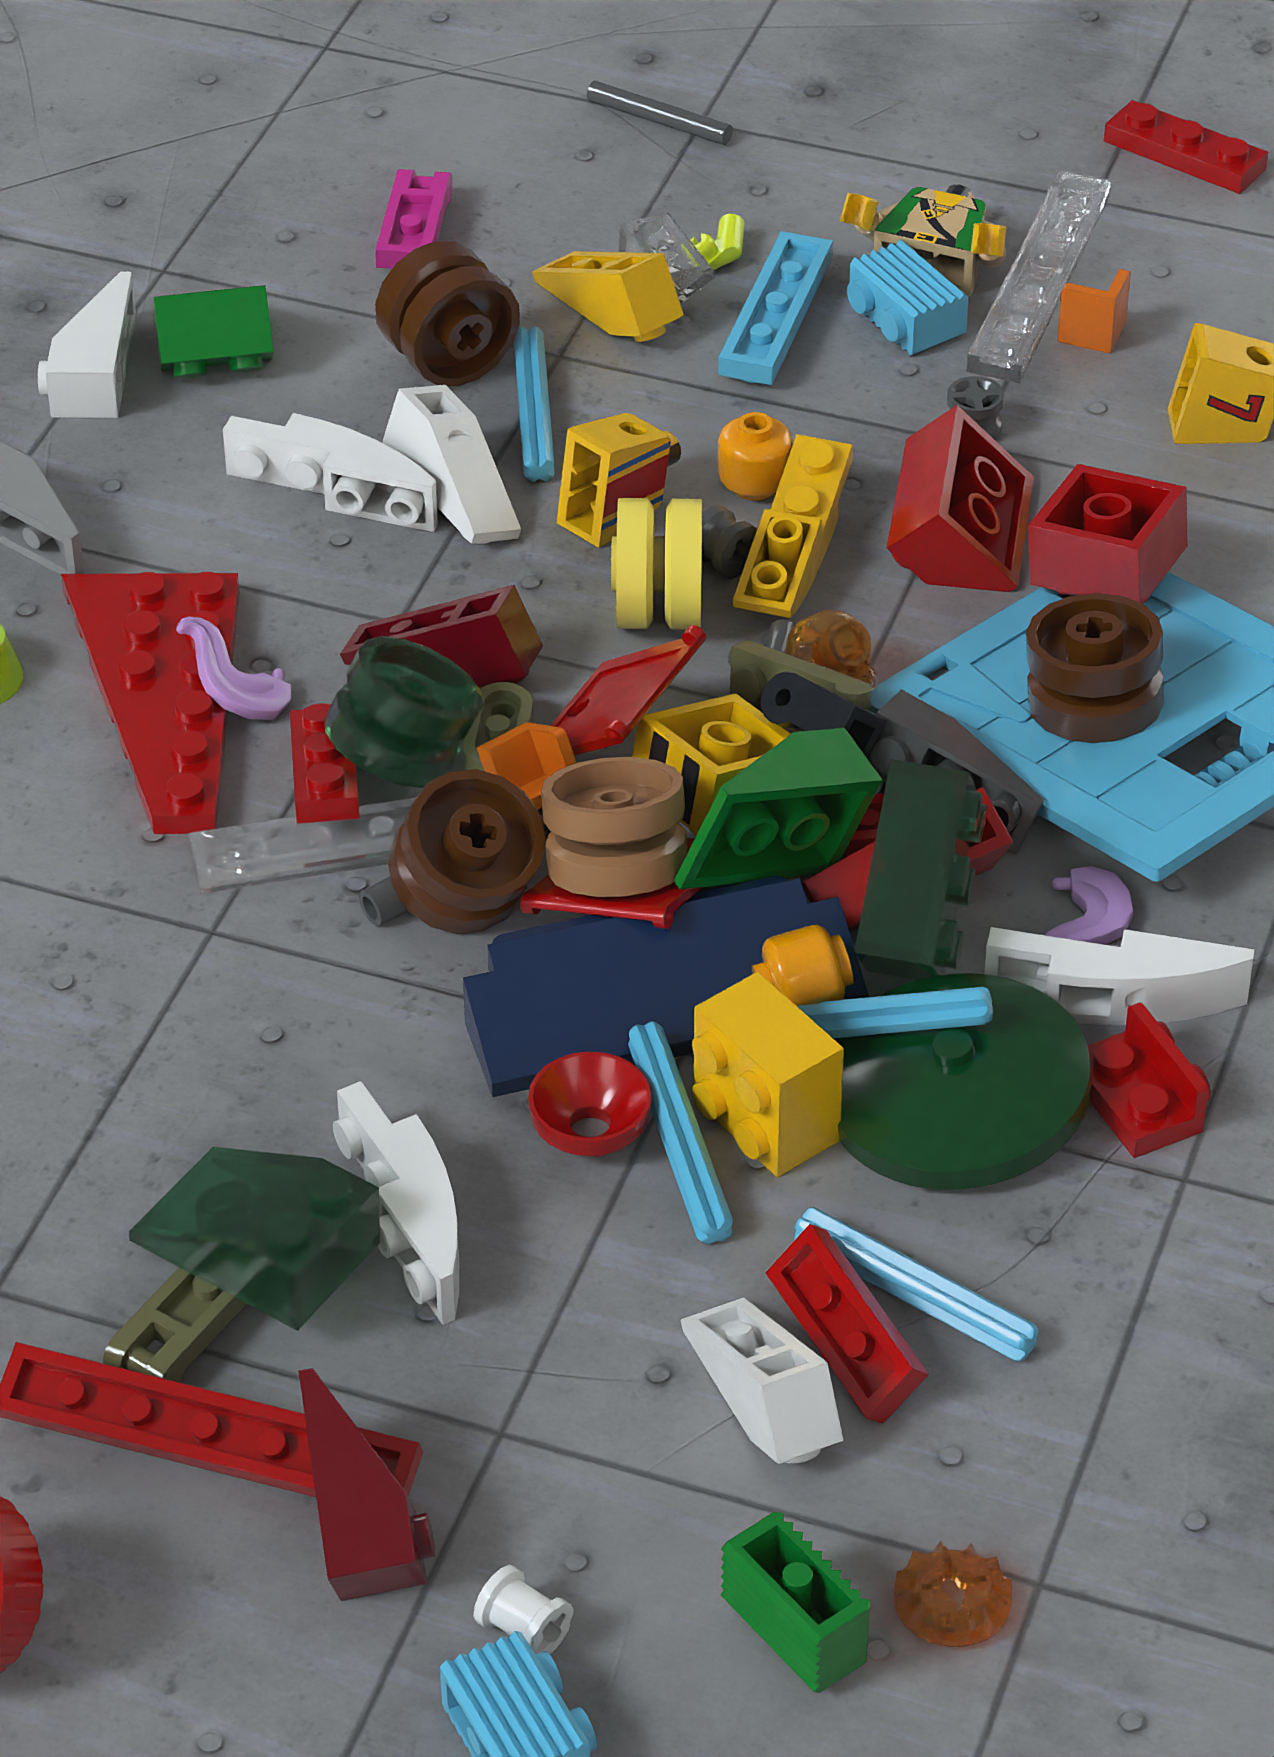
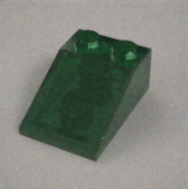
[129,1147,380,1331]

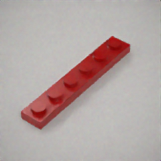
[0,1342,423,1497]

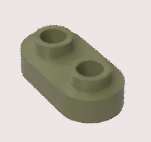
[463,682,534,771]

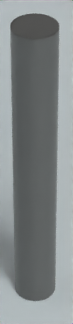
[587,80,733,145]

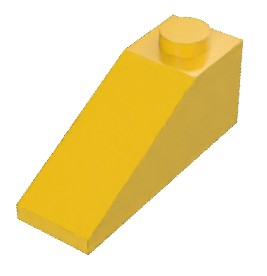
[531,251,684,342]

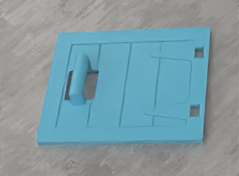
[867,571,1274,882]

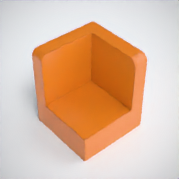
[1057,269,1131,354]
[476,722,577,810]

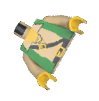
[839,184,1007,297]

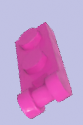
[375,169,453,269]

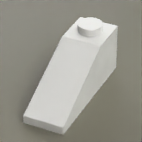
[38,272,136,418]
[681,1297,844,1464]

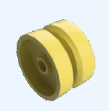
[611,498,702,630]

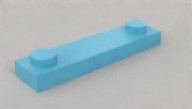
[718,231,833,385]

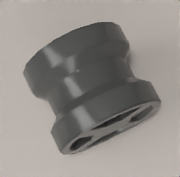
[947,376,1004,441]
[702,505,758,578]

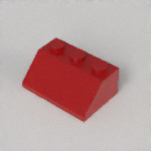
[886,405,1034,592]

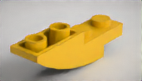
[733,434,853,618]

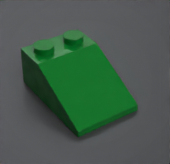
[674,728,883,890]

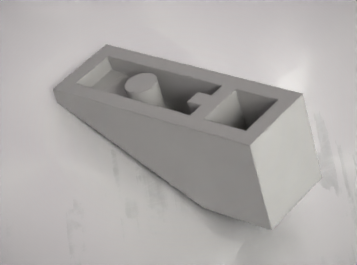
[0,441,84,575]

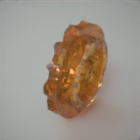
[893,1540,1012,1647]

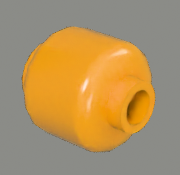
[717,412,793,501]
[752,925,854,1006]

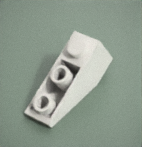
[382,385,521,544]

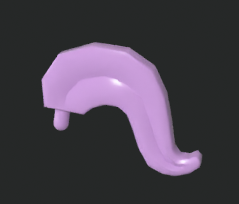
[176,616,291,720]
[1045,866,1133,945]

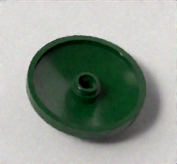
[834,973,1092,1190]

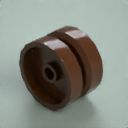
[375,241,520,386]
[1026,593,1164,743]
[388,769,546,934]

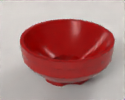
[528,1051,651,1157]

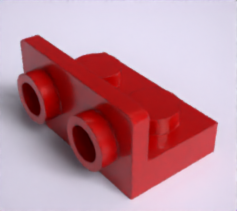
[1087,1002,1211,1158]

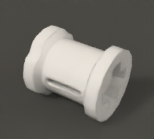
[473,1565,574,1655]

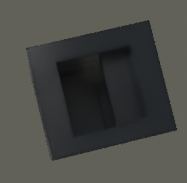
[761,671,887,758]

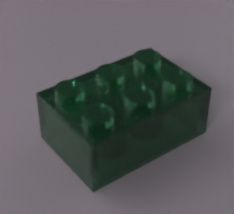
[854,759,987,980]

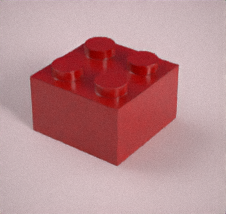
[1028,464,1188,604]

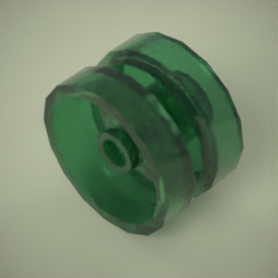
[324,636,483,788]

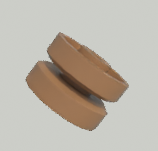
[541,757,688,897]

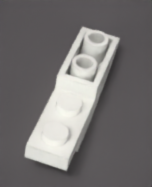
[223,413,438,532]
[984,927,1255,1025]
[333,1081,459,1325]

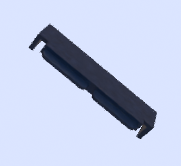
[463,876,869,1097]

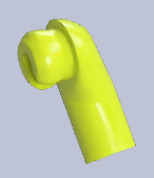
[686,214,745,272]

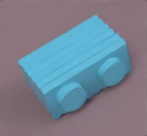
[847,239,969,356]
[440,1631,597,1757]

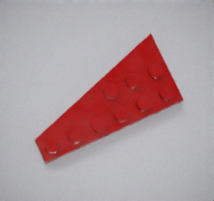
[61,572,240,834]

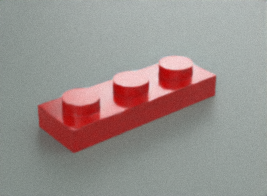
[1104,100,1268,194]
[290,703,360,824]
[765,1224,929,1424]

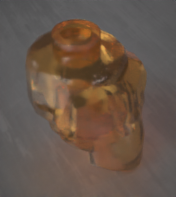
[785,610,878,691]

